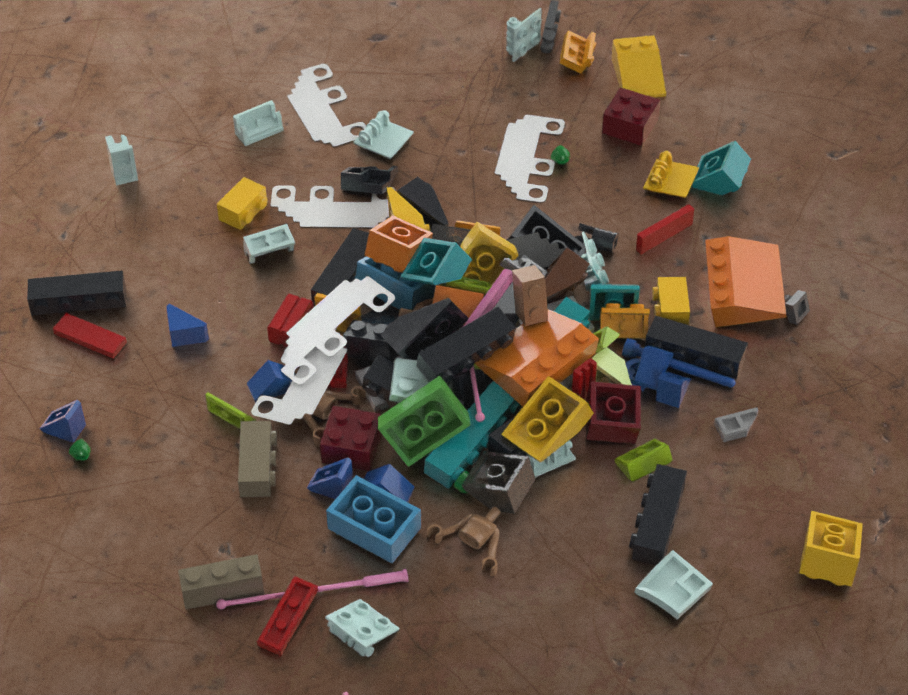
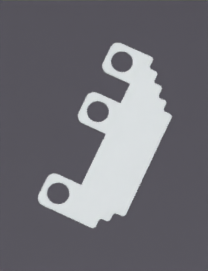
[287,64,366,146]
[495,115,565,202]
[271,186,395,228]
[281,276,395,385]
[251,313,347,425]

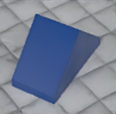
[166,303,209,347]
[634,346,673,390]
[247,360,296,403]
[656,372,691,408]
[40,400,86,443]
[307,458,353,499]
[364,464,414,502]

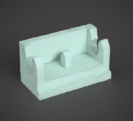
[233,100,284,146]
[105,135,138,185]
[243,224,295,264]

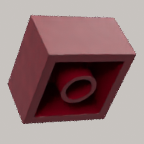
[602,87,660,146]
[586,381,641,444]
[320,406,382,471]

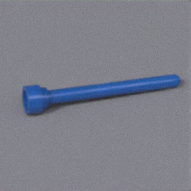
[622,338,736,388]

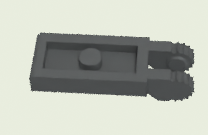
[540,0,561,54]

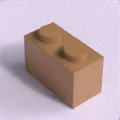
[512,265,548,326]

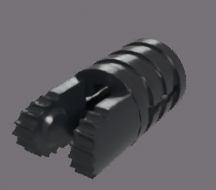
[575,223,619,253]

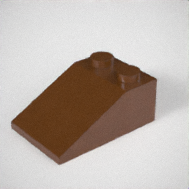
[545,247,590,304]

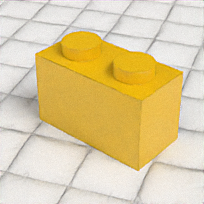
[217,177,268,230]
[652,277,690,325]

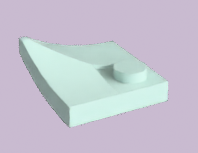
[389,357,429,403]
[634,550,713,619]

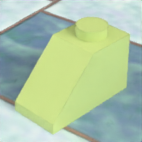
[592,347,632,385]

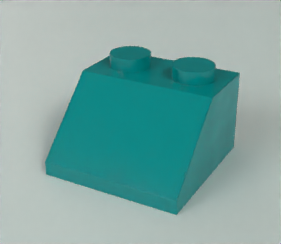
[691,141,751,195]
[401,238,472,285]
[589,284,640,321]

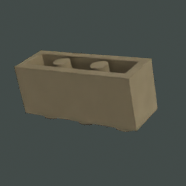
[238,421,277,497]
[178,554,264,610]

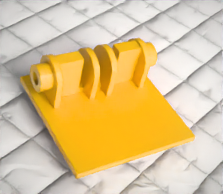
[643,151,699,198]

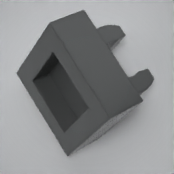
[784,290,810,324]

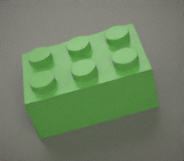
[378,376,471,467]

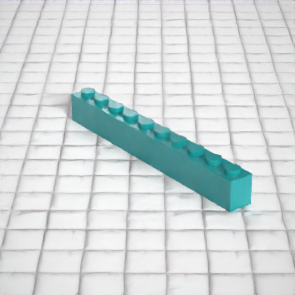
[424,297,590,489]

